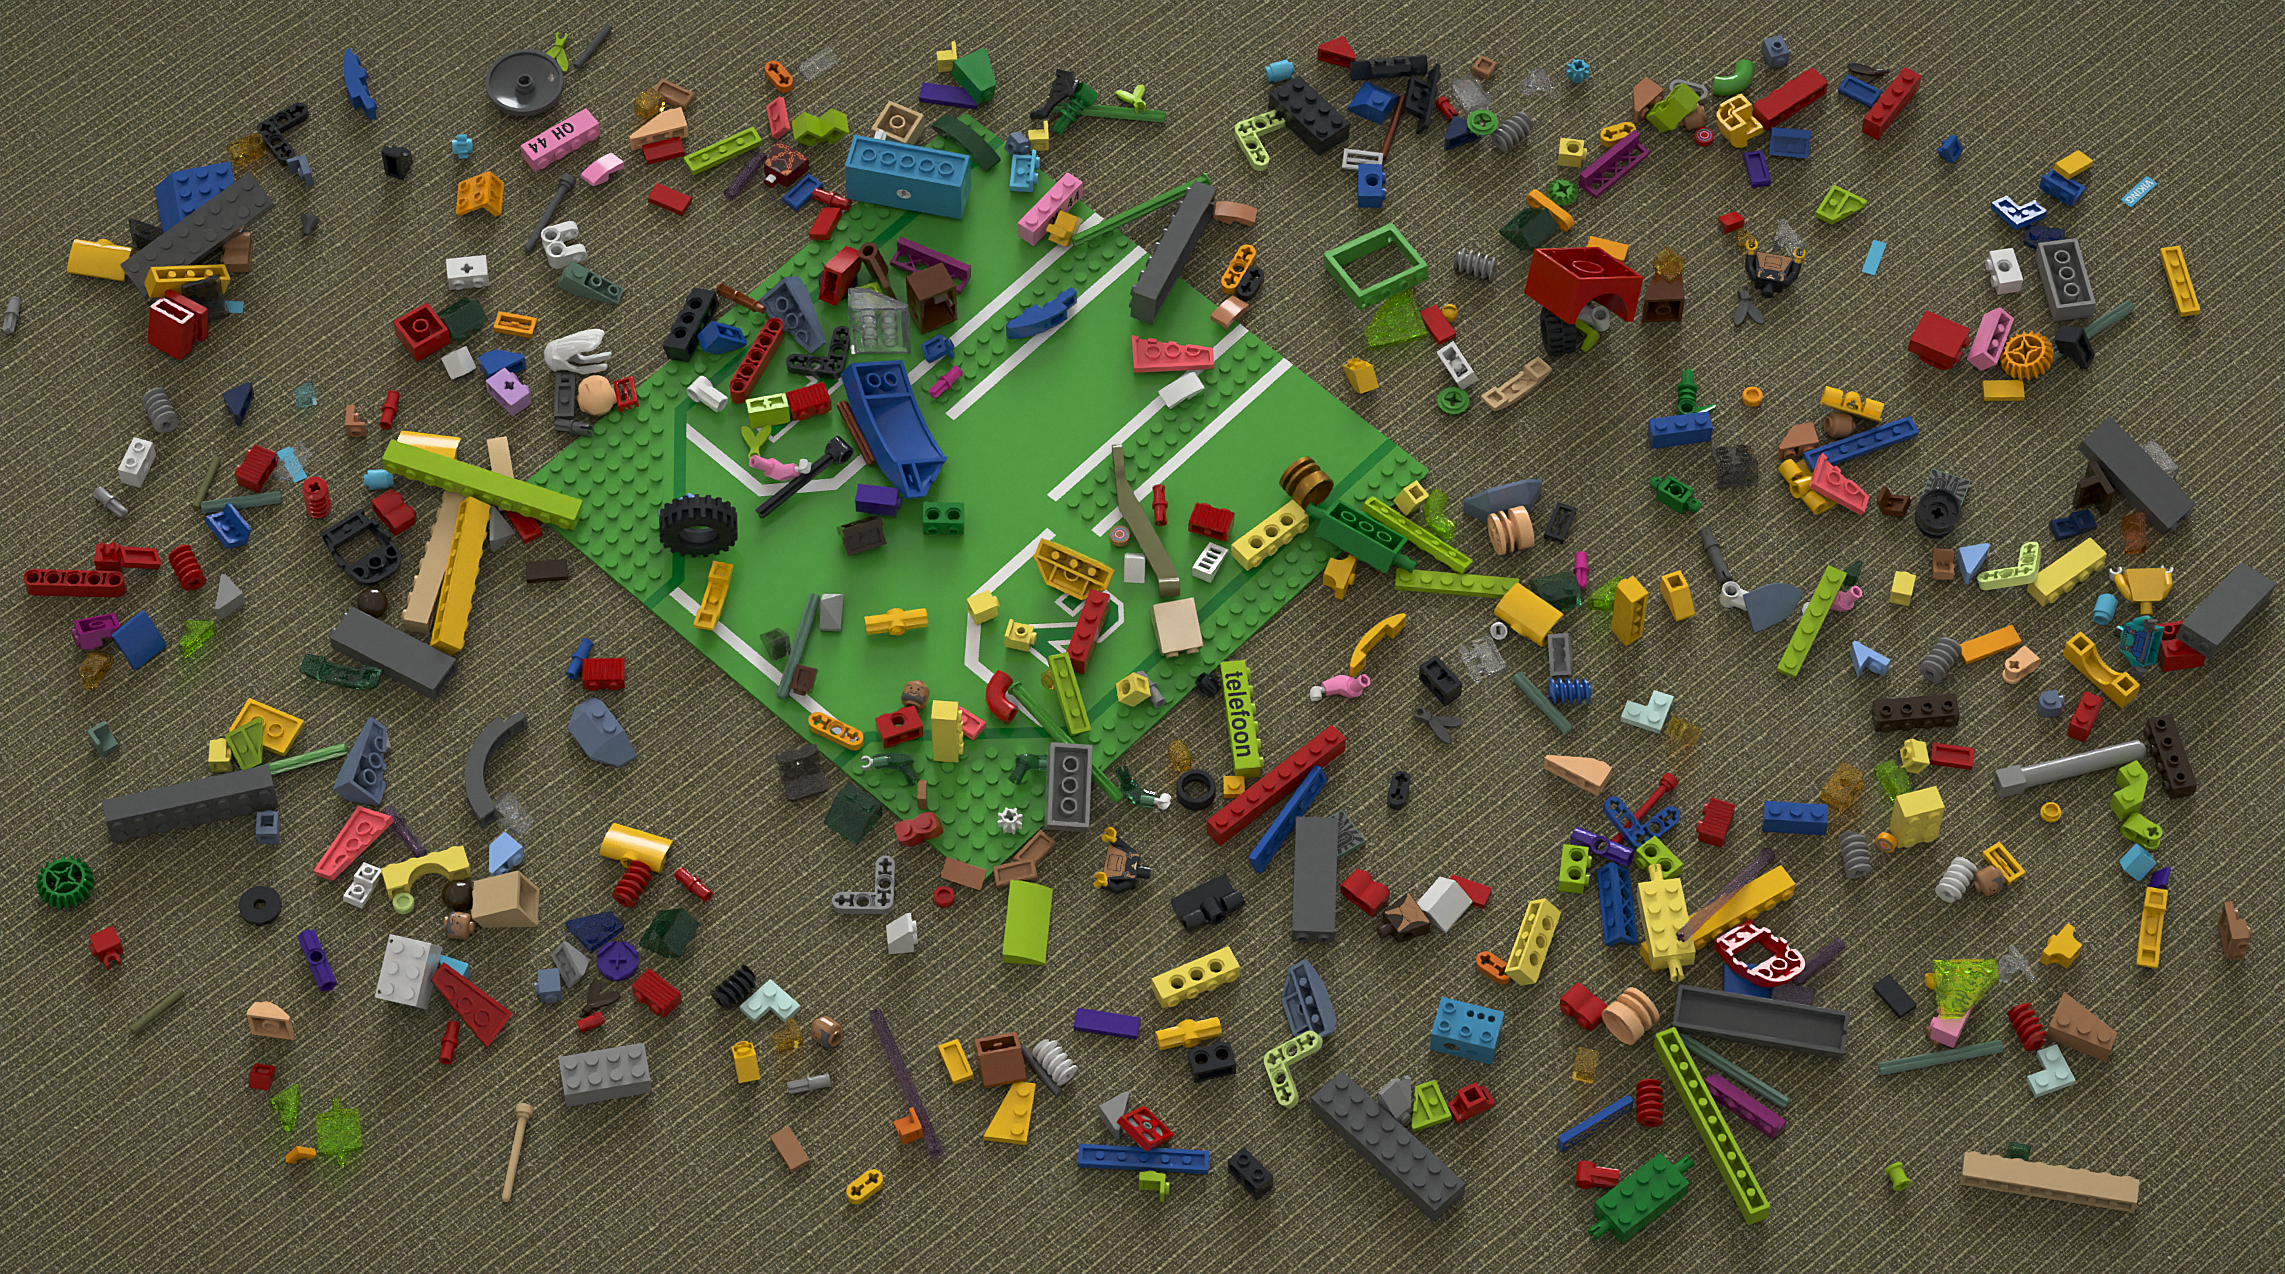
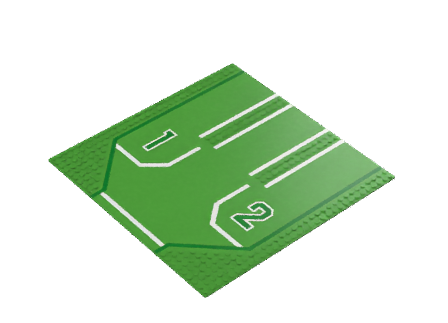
[527,113,1429,882]

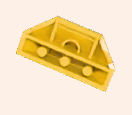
[1033,538,1115,600]

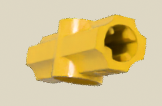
[864,608,928,635]
[1155,1017,1222,1051]

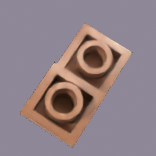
[1213,201,1257,227]
[1210,296,1249,329]
[941,857,987,890]

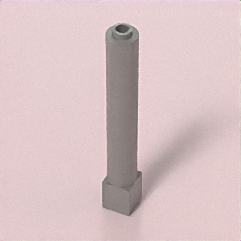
[1993,739,2146,798]

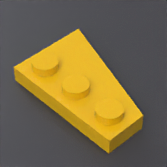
[983,1082,1036,1145]

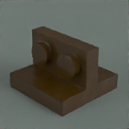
[2072,460,2115,516]
[836,515,887,556]

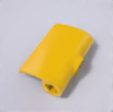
[67,239,135,281]
[1820,386,1884,423]
[397,431,461,460]
[1778,459,1838,515]
[1494,583,1564,647]
[600,823,673,873]

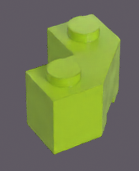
[1646,82,1701,133]
[792,108,849,147]
[2110,760,2148,822]

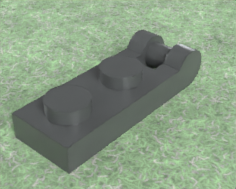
[554,372,576,421]

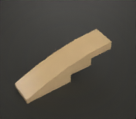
[487,436,514,511]

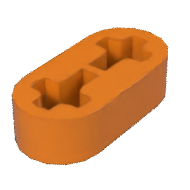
[765,61,793,93]
[1476,951,1512,985]

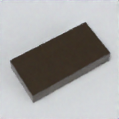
[526,559,568,583]

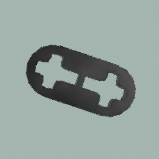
[1237,267,1264,302]
[1387,771,1411,810]

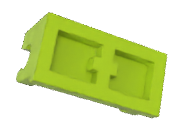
[746,393,790,429]

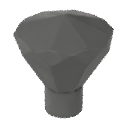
[301,214,320,236]

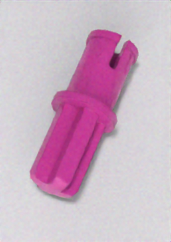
[928,366,963,399]
[1573,551,1589,590]

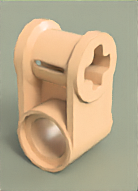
[2002,646,2041,684]

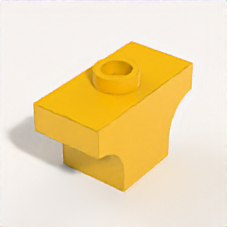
[1323,554,1357,600]
[2040,923,2082,969]

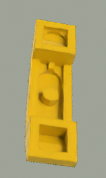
[693,561,733,631]
[1349,613,1406,678]
[2136,887,2168,969]

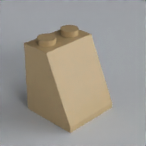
[1149,598,1203,658]
[471,870,539,928]

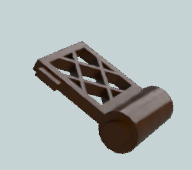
[859,242,900,309]

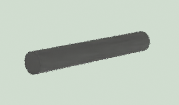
[573,24,612,69]
[1021,1044,1063,1097]

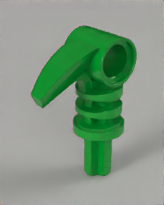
[1052,82,1098,135]
[1677,369,1716,415]

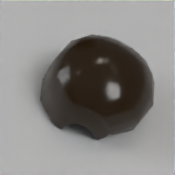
[357,588,388,618]
[441,879,474,912]

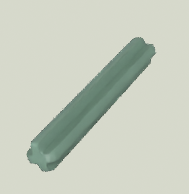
[201,491,282,513]
[1513,672,1573,734]

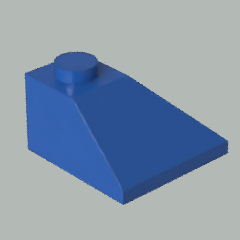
[1347,81,1399,125]

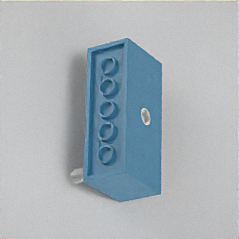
[845,130,971,219]

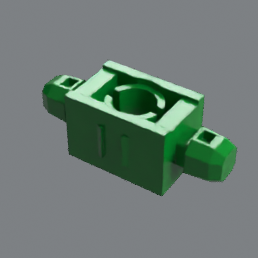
[1649,475,1702,514]

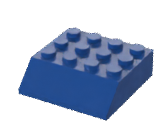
[155,161,244,233]

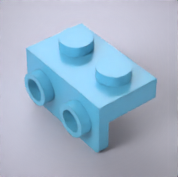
[1009,149,1040,192]

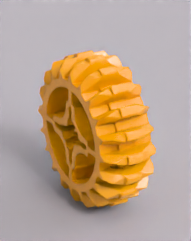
[1999,330,2054,381]

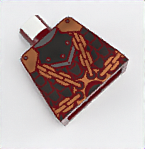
[764,141,809,188]

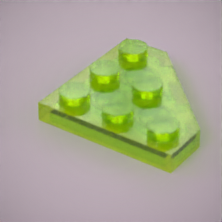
[1364,288,1427,351]
[1932,959,1999,1019]

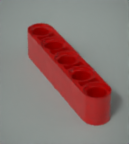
[729,317,784,404]
[23,569,127,598]

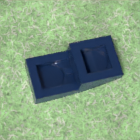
[2048,510,2097,541]

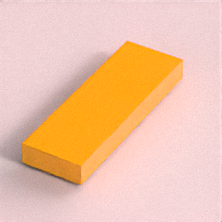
[1959,625,2022,665]

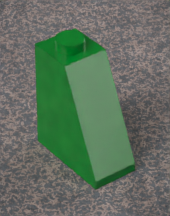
[951,48,996,104]

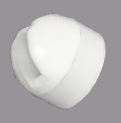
[1490,622,1507,640]

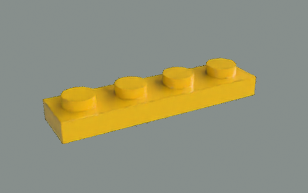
[2159,246,2200,317]

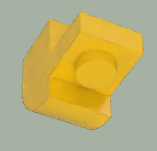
[1046,210,1083,247]

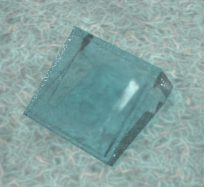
[294,381,317,408]

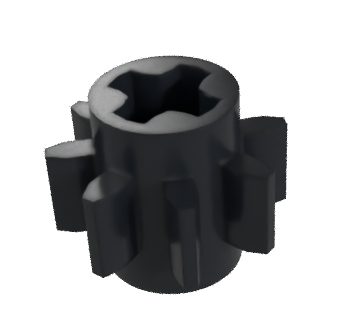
[1195,672,1220,698]

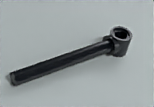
[755,436,854,519]

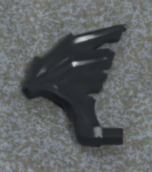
[1030,69,1079,120]

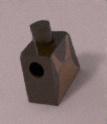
[1376,892,1431,943]

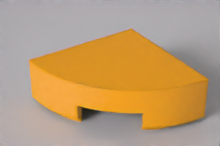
[285,1146,316,1164]

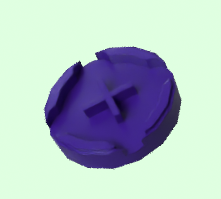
[597,941,639,982]

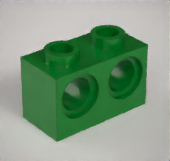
[922,502,965,535]

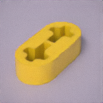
[1600,122,1636,147]
[846,1169,883,1205]

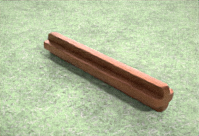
[837,400,877,467]

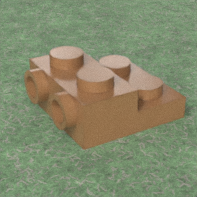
[2217,901,2252,960]

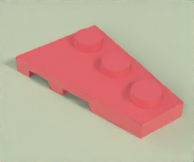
[1809,453,1870,516]

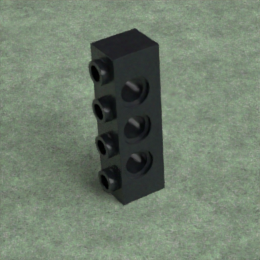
[663,288,719,362]

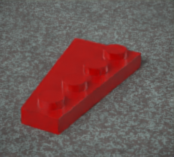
[430,962,513,1048]

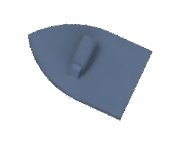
[1743,583,1803,633]

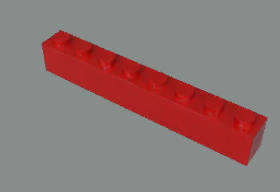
[1207,725,1346,847]

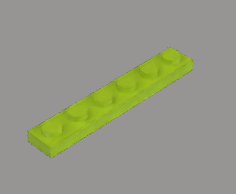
[1361,496,1473,574]
[1777,565,1847,679]
[1395,568,1519,599]

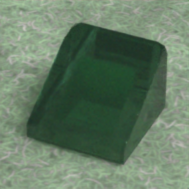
[1843,560,1863,587]
[2006,1142,2031,1162]

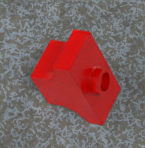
[1447,1082,1495,1124]

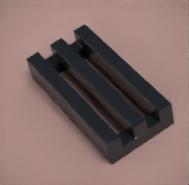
[1544,502,1577,544]

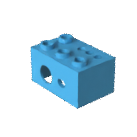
[1430,997,1504,1065]

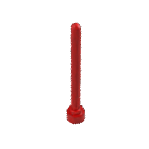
[1611,773,1679,844]

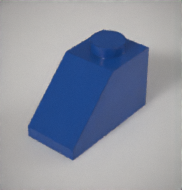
[697,321,747,355]
[478,349,526,379]

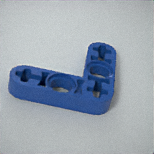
[1602,796,1680,850]

